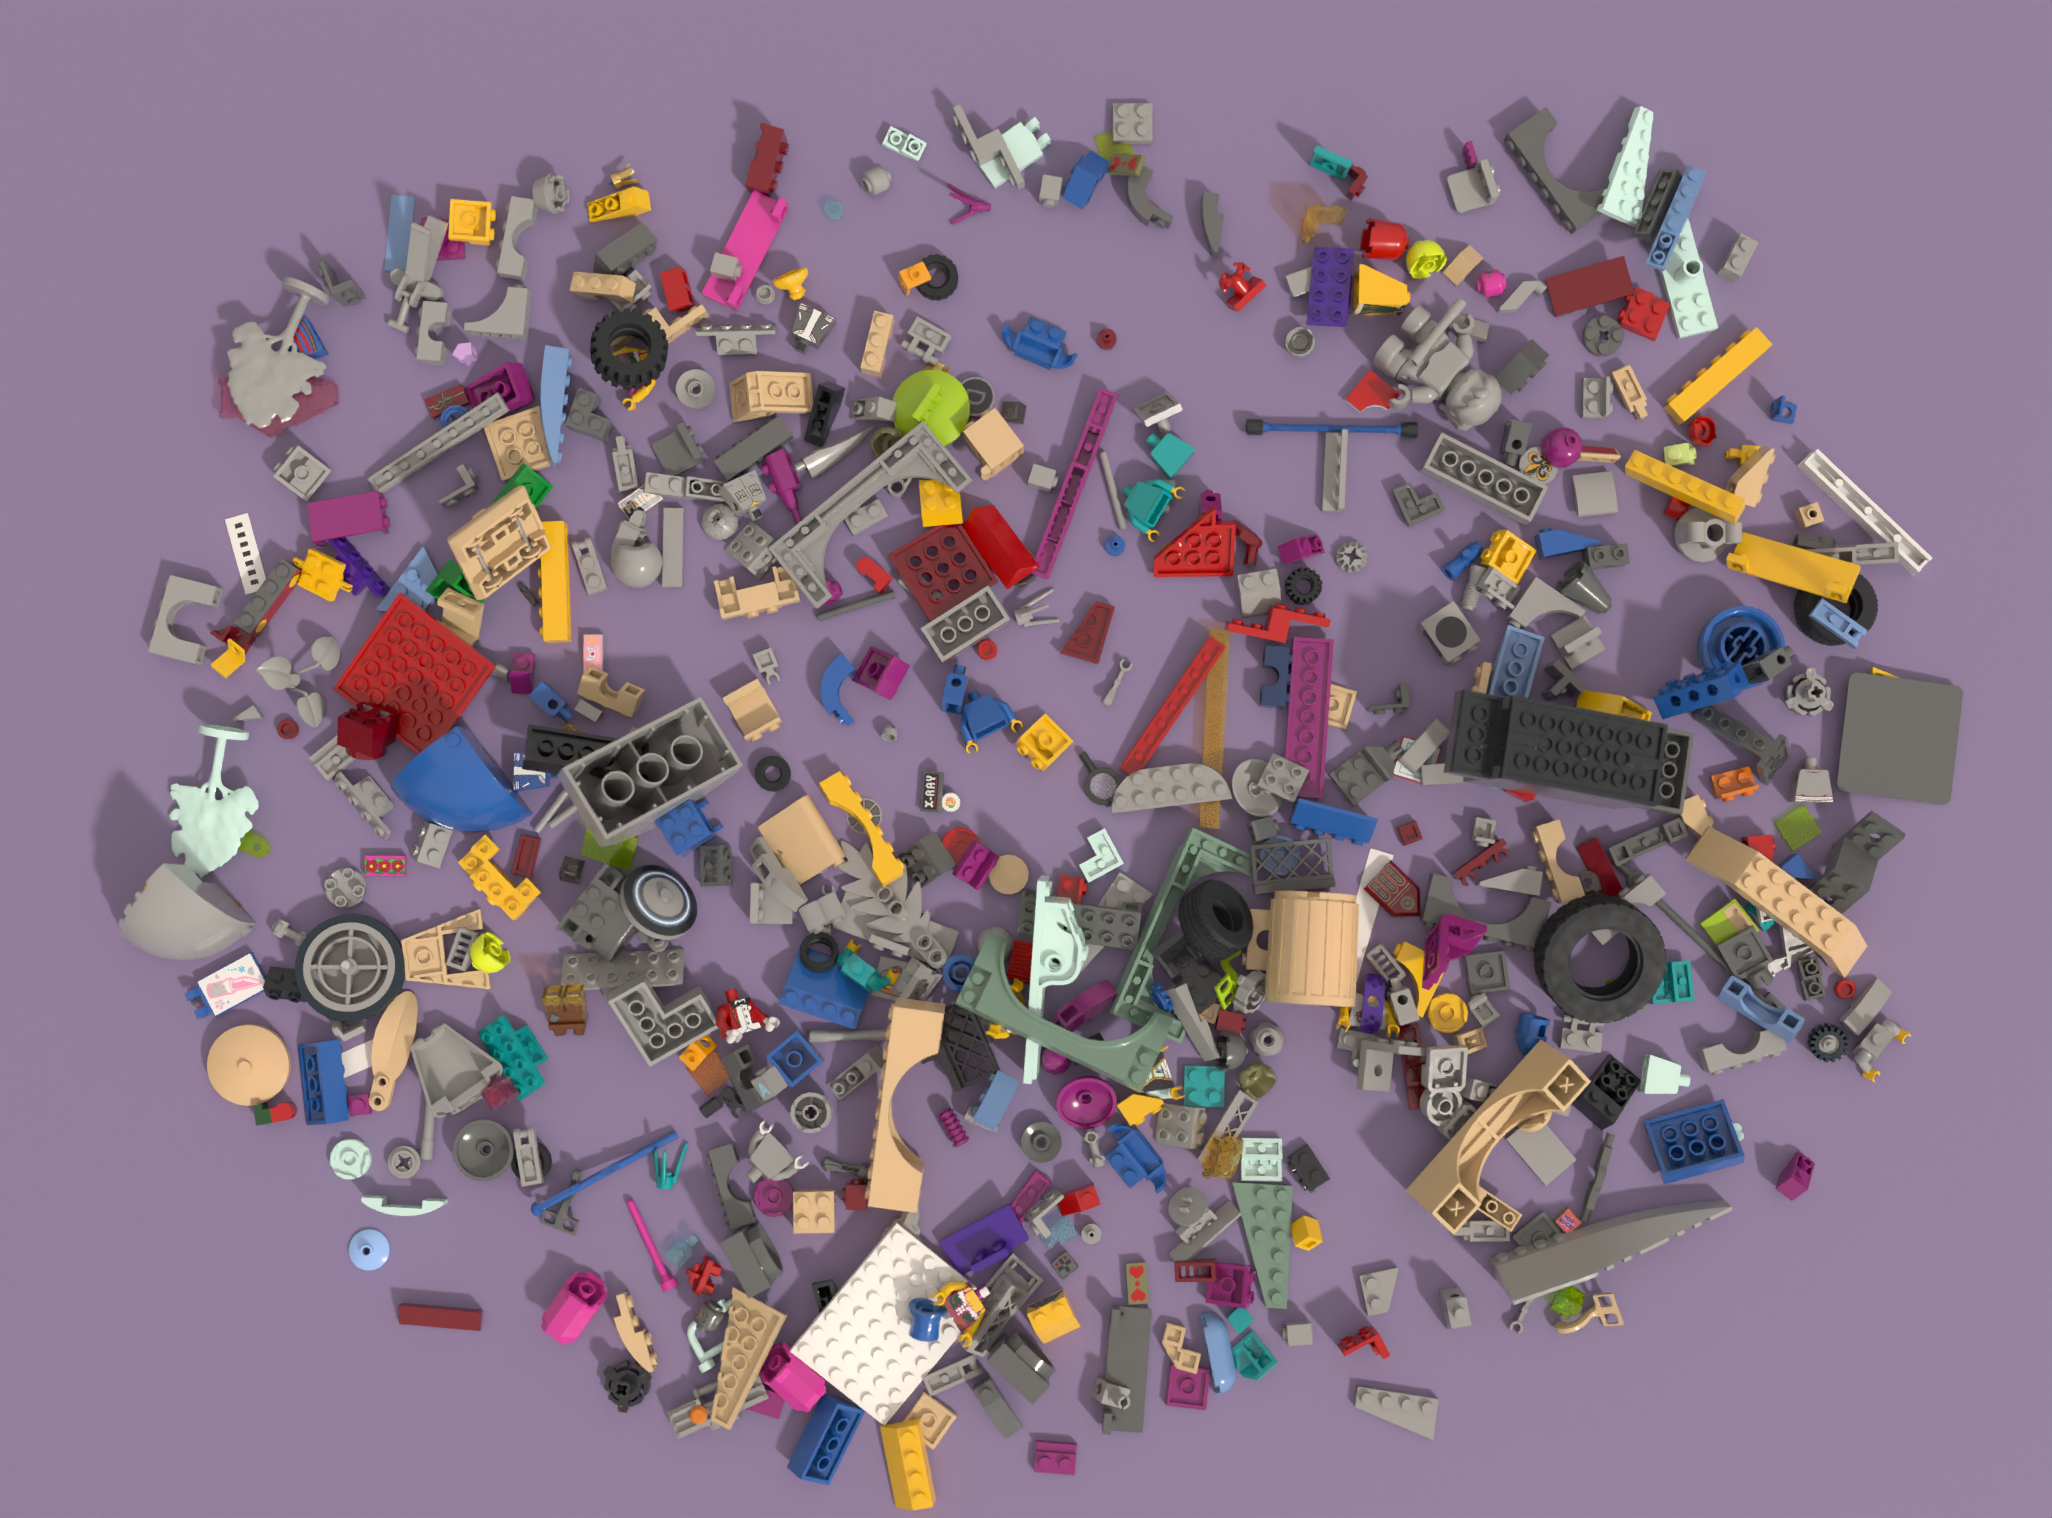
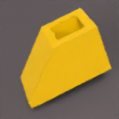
[1117,1093,1164,1126]

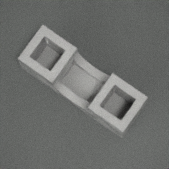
[414,301,452,366]

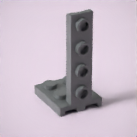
[1693,705,1791,786]

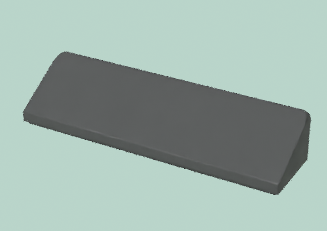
[1632,169,1682,243]

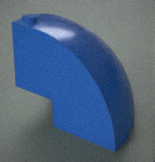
[391,726,533,833]

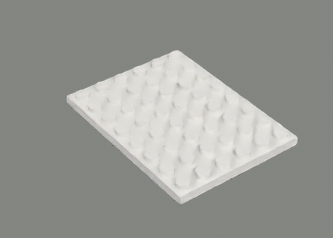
[790,1222,985,1426]

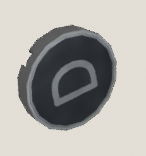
[961,377,995,417]

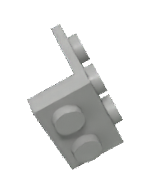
[1446,159,1500,213]
[1155,1103,1207,1149]

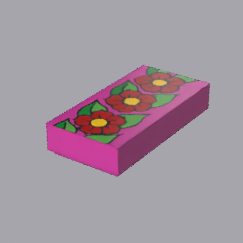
[364,856,407,876]

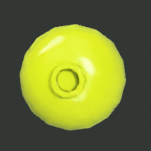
[1405,240,1447,279]
[470,932,511,973]

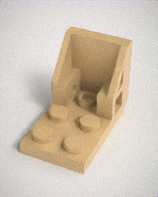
[729,371,813,422]

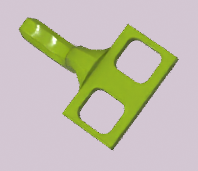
[1214,950,1242,1010]

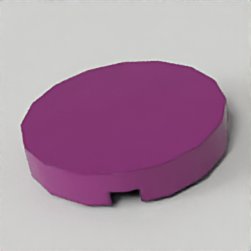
[753,1179,794,1217]

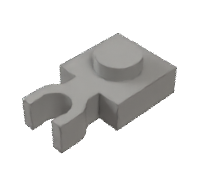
[753,647,781,685]

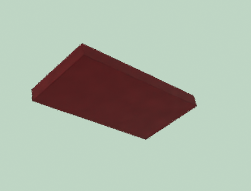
[1545,256,1634,317]

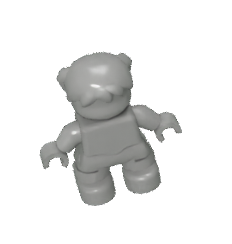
[1373,305,1502,431]

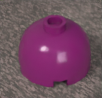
[1541,427,1583,468]

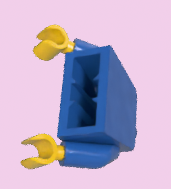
[960,691,1023,754]

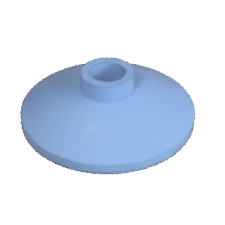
[349,1229,390,1270]

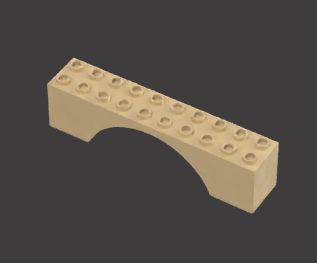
[865,997,945,1213]
[1405,1040,1591,1235]

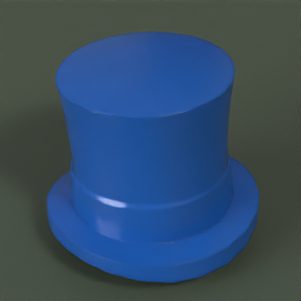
[942,954,975,992]
[908,1298,947,1342]

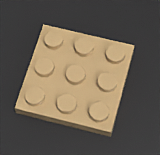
[484,406,560,482]

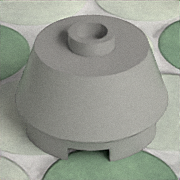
[532,173,570,214]

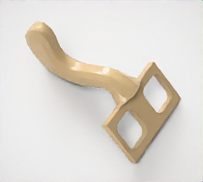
[1554,1292,1624,1334]

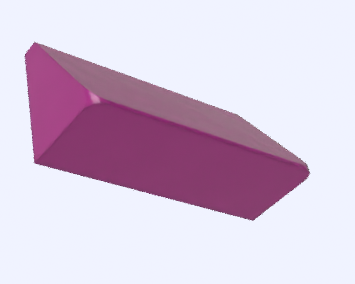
[746,1390,785,1419]

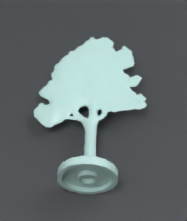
[169,724,258,878]

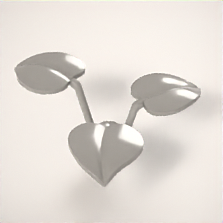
[255,636,340,728]

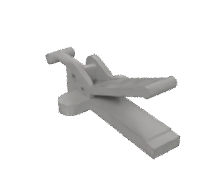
[388,215,449,334]

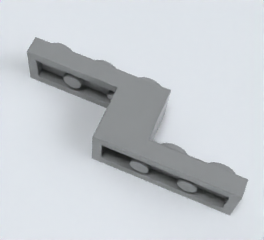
[952,104,1025,190]
[1804,542,1899,565]

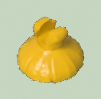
[772,267,808,301]

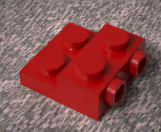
[1617,287,1670,341]

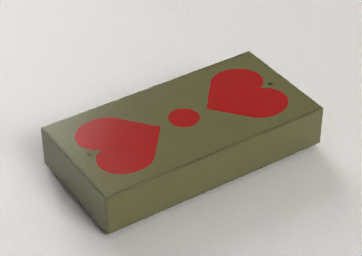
[1107,154,1146,176]
[1126,1261,1149,1305]

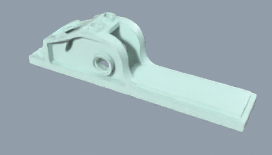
[1023,875,1089,1084]

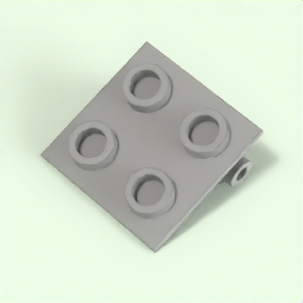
[1257,753,1309,803]

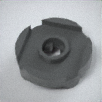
[1583,315,1624,356]

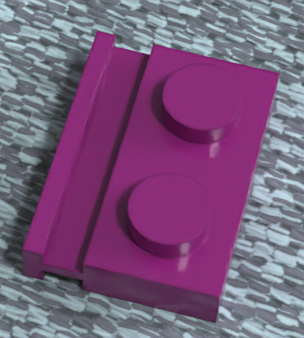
[1034,1440,1077,1475]

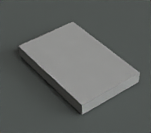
[1505,1124,1576,1186]

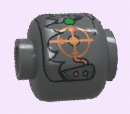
[693,1300,724,1333]

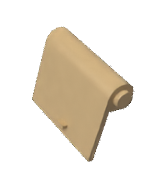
[758,795,846,886]

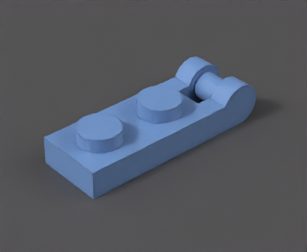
[1808,598,1867,649]

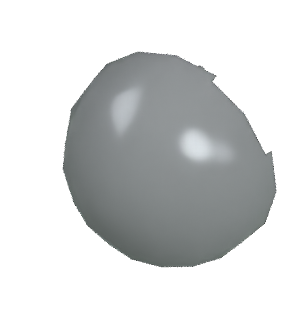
[610,543,663,588]

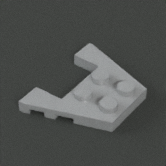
[1756,907,1815,977]

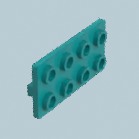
[478,1015,548,1101]

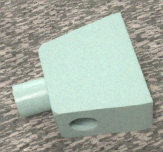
[1639,1054,1690,1094]

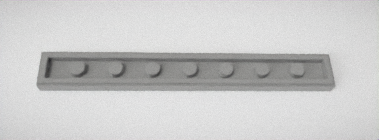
[367,392,510,494]

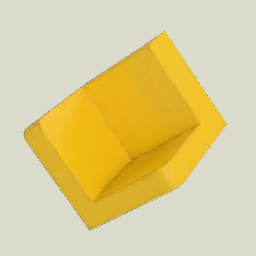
[1291,1215,1323,1251]

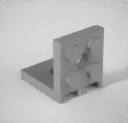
[1357,1038,1426,1092]

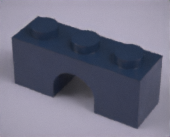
[1259,645,1293,709]

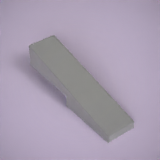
[1165,984,1220,1061]

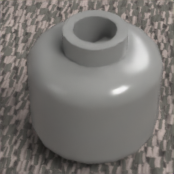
[861,166,891,196]

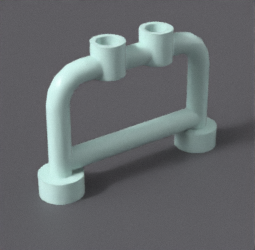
[687,1298,732,1373]

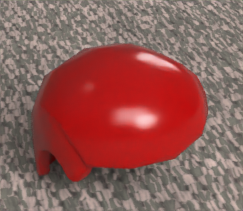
[1687,416,1717,446]

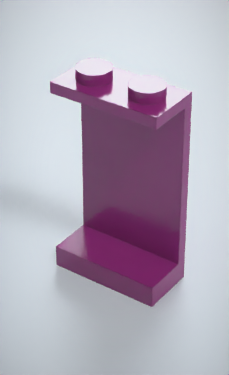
[307,491,391,546]

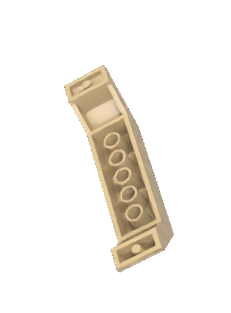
[1685,827,1867,978]

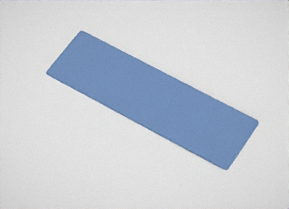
[384,195,415,271]

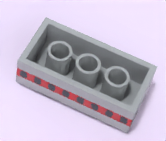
[921,586,1010,664]

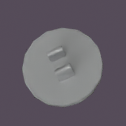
[1168,1187,1207,1227]

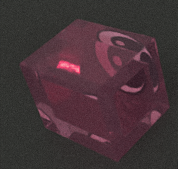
[481,1077,519,1111]

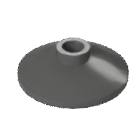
[1021,1122,1062,1163]

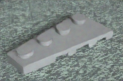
[1354,1385,1439,1440]

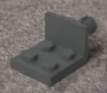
[1329,740,1405,806]

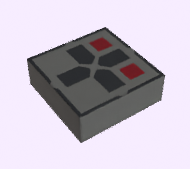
[1050,1250,1079,1279]

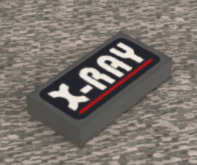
[921,771,944,812]

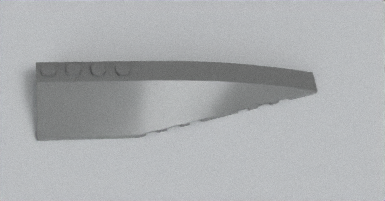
[1490,1199,1732,1305]

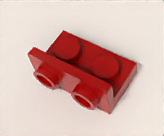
[1056,874,1087,904]

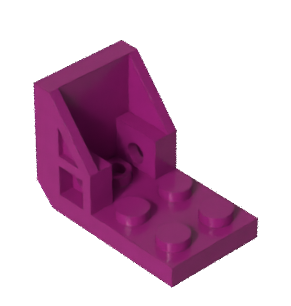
[1422,913,1487,990]

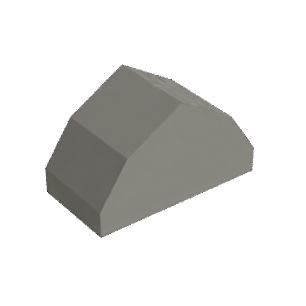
[557,697,743,846]

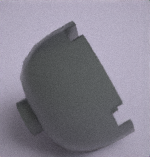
[1213,1030,1248,1071]

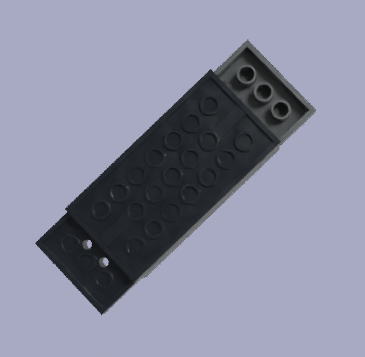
[1443,690,1694,814]

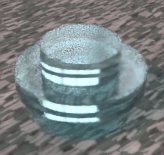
[824,200,844,221]

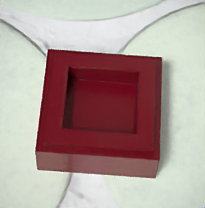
[1396,820,1423,846]

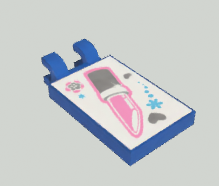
[185,952,266,1019]

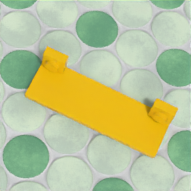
[1726,532,1861,603]

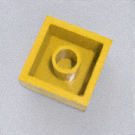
[919,479,963,527]

